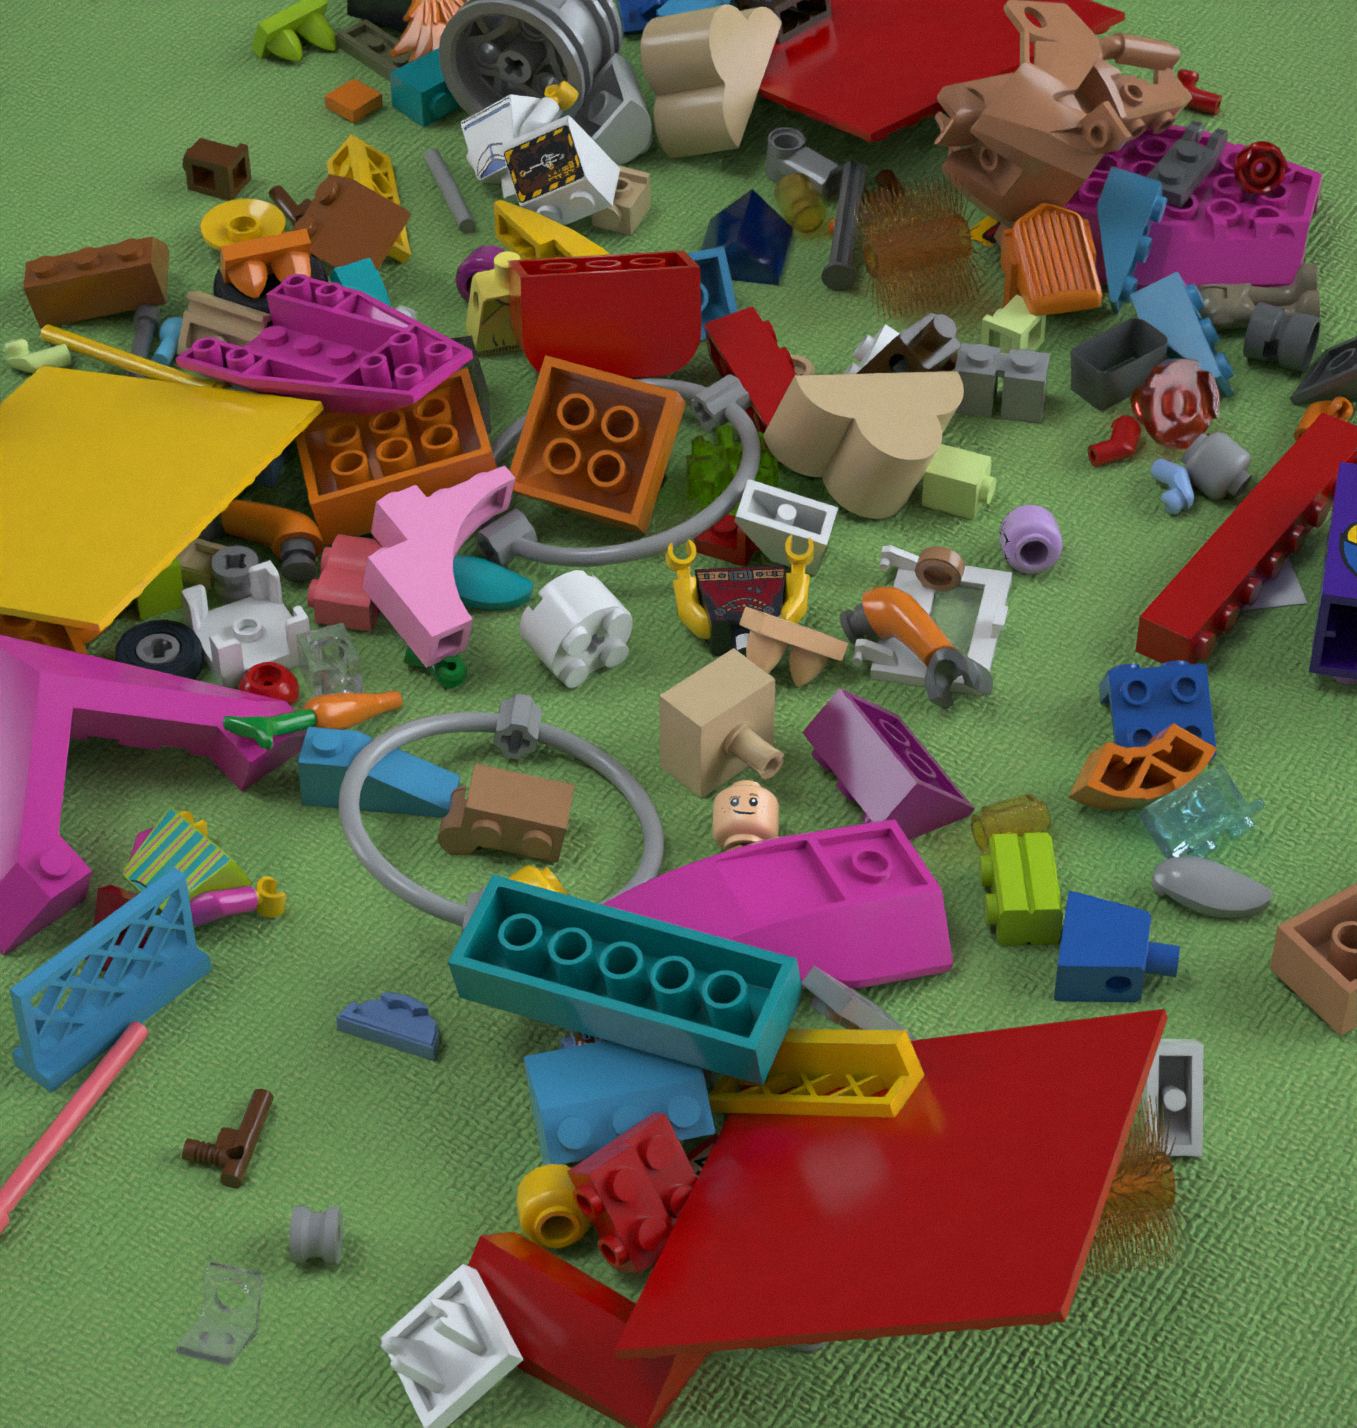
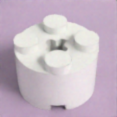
[519,570,633,688]

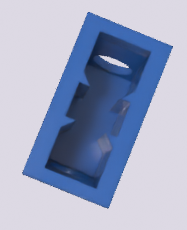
[1054,891,1180,1002]

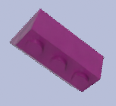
[802,688,975,840]

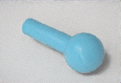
[151,317,183,366]

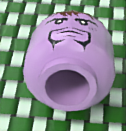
[998,504,1063,574]

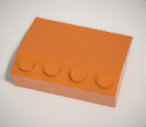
[295,368,497,546]

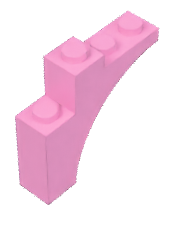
[362,465,515,668]

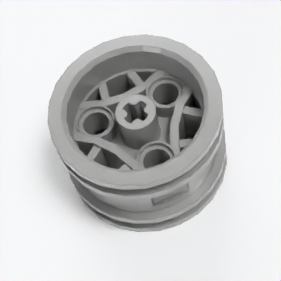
[438,0,623,122]

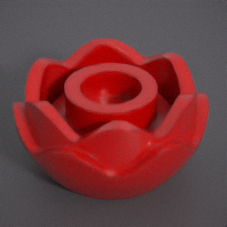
[1233,141,1287,194]
[238,662,299,706]

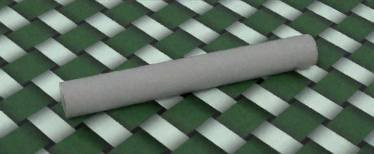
[424,149,475,233]

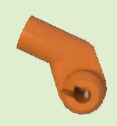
[1294,397,1353,441]

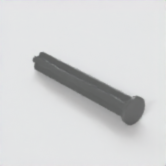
[821,160,867,291]

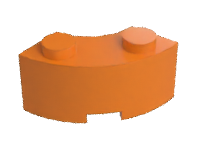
[1068,723,1217,810]

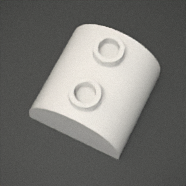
[574,53,653,166]

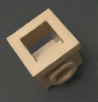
[592,165,651,235]

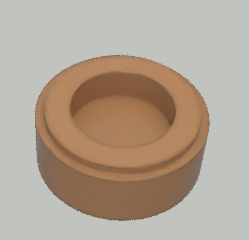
[915,546,965,591]

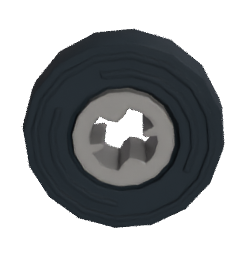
[115,619,203,680]

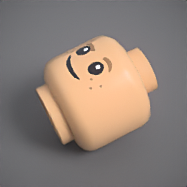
[712,780,779,851]

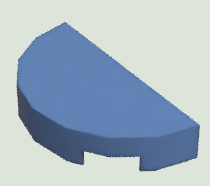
[336,992,440,1061]

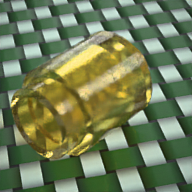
[774,173,826,234]
[971,793,1051,854]

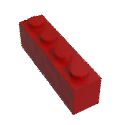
[704,306,803,466]

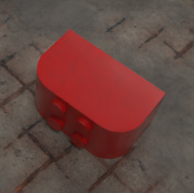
[508,250,701,379]

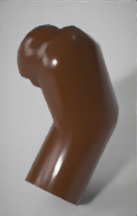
[869,169,907,216]

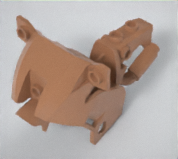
[933,0,1192,248]

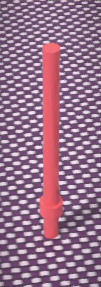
[0,1021,149,1235]

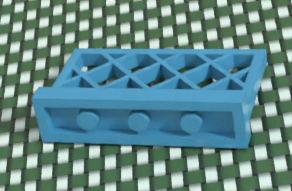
[9,867,211,1093]

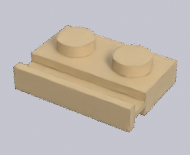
[176,291,271,355]

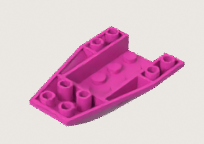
[176,274,473,414]
[603,820,953,988]

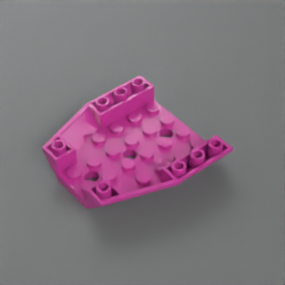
[1063,125,1323,291]

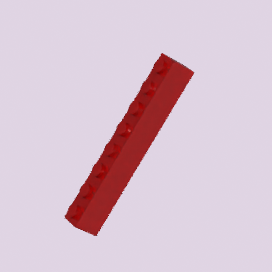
[1135,412,1357,665]

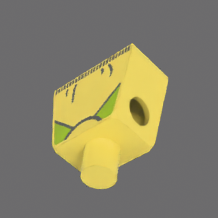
[465,251,521,357]

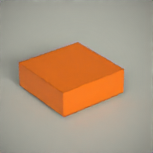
[325,78,383,123]

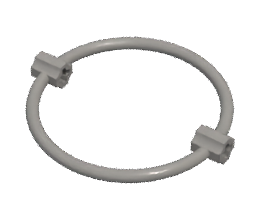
[474,374,761,567]
[339,693,664,937]

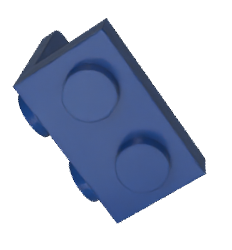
[1098,660,1217,762]

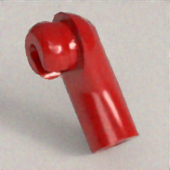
[1177,69,1222,115]
[1088,415,1141,467]

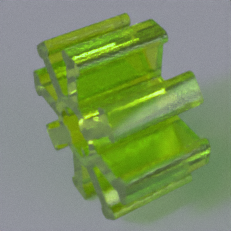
[686,425,779,516]

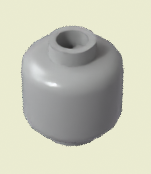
[1181,432,1252,500]

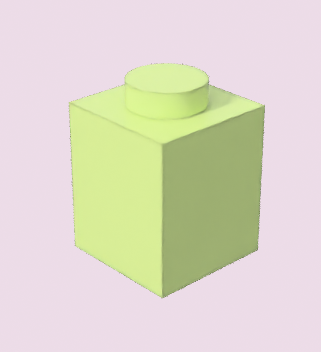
[922,444,996,520]

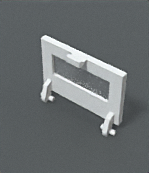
[853,545,1012,696]

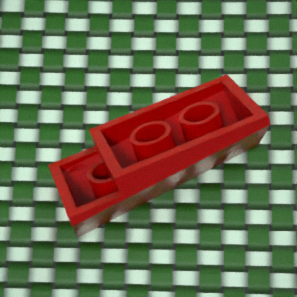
[468,1231,708,1428]

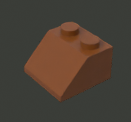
[293,174,412,276]

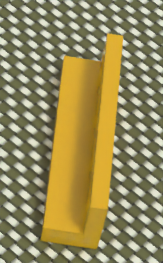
[326,134,411,264]
[708,1029,925,1118]

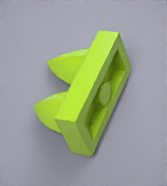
[251,0,336,62]

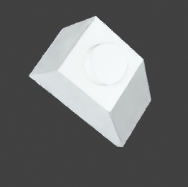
[734,479,838,575]
[1140,1039,1204,1156]

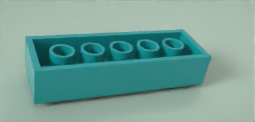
[448,875,803,1086]

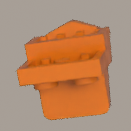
[1000,202,1102,316]

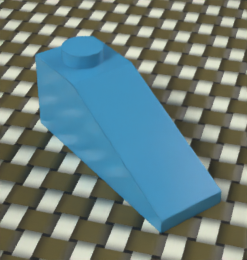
[298,727,460,818]

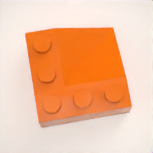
[510,355,686,536]

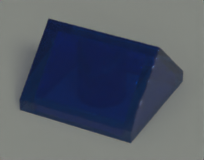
[701,189,794,286]

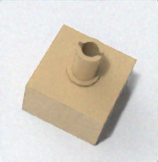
[659,648,784,798]

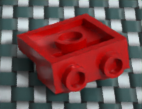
[567,1113,697,1274]

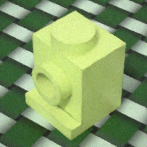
[981,295,1046,354]

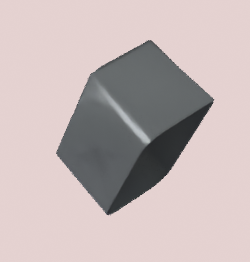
[1070,318,1168,412]

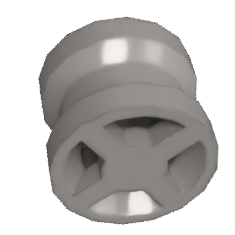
[211,546,259,604]
[289,1205,343,1264]

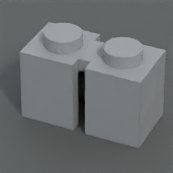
[954,343,1050,424]

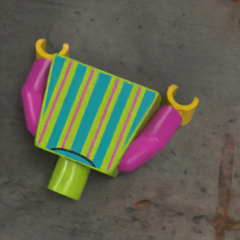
[123,807,287,931]

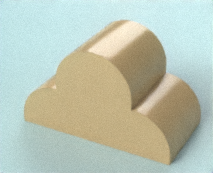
[640,4,782,159]
[763,371,964,519]

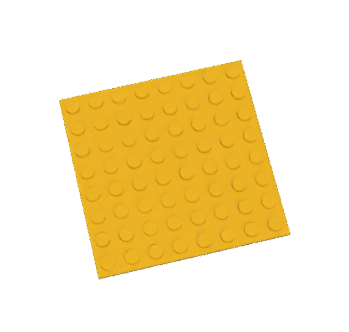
[0,365,324,632]

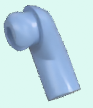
[1151,459,1194,514]

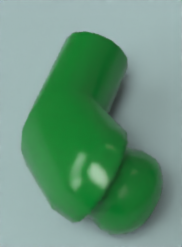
[404,646,467,688]

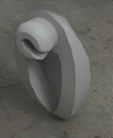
[1152,856,1273,918]

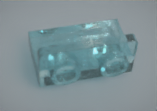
[1137,764,1266,859]

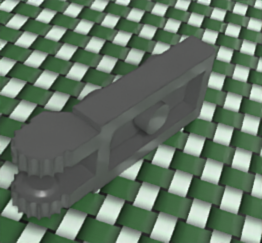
[1147,120,1228,208]

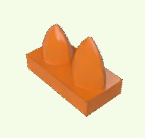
[220,228,311,299]

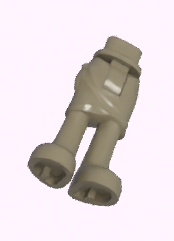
[1197,263,1320,331]

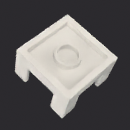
[181,560,313,689]

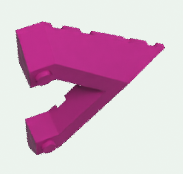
[0,635,307,956]

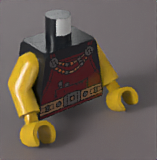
[665,535,814,657]

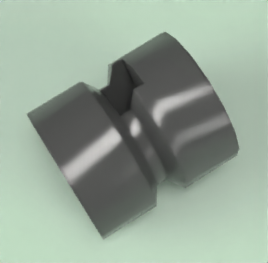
[1243,302,1321,373]

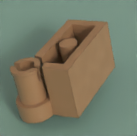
[438,763,575,863]

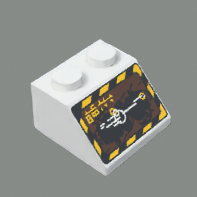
[501,115,620,226]

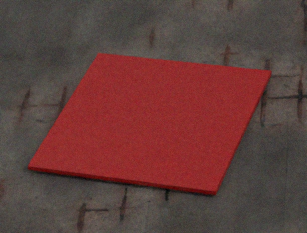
[758,0,1125,142]
[613,1009,1168,1360]

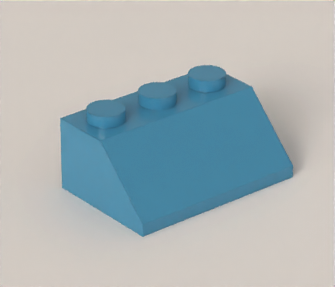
[523,1040,715,1166]

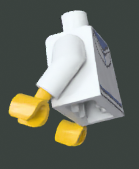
[461,81,578,202]

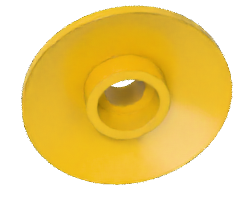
[200,199,286,251]

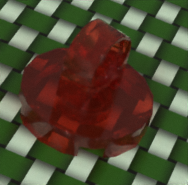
[1130,359,1220,449]

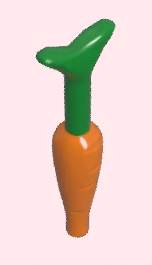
[222,690,402,750]

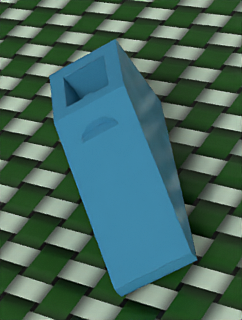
[1097,166,1167,314]
[1130,271,1235,398]

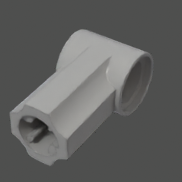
[765,127,844,200]

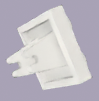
[381,1264,523,1428]

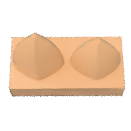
[739,606,848,687]

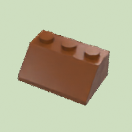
[23,236,169,329]

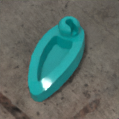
[453,556,533,610]

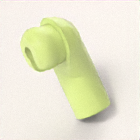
[4,338,72,374]

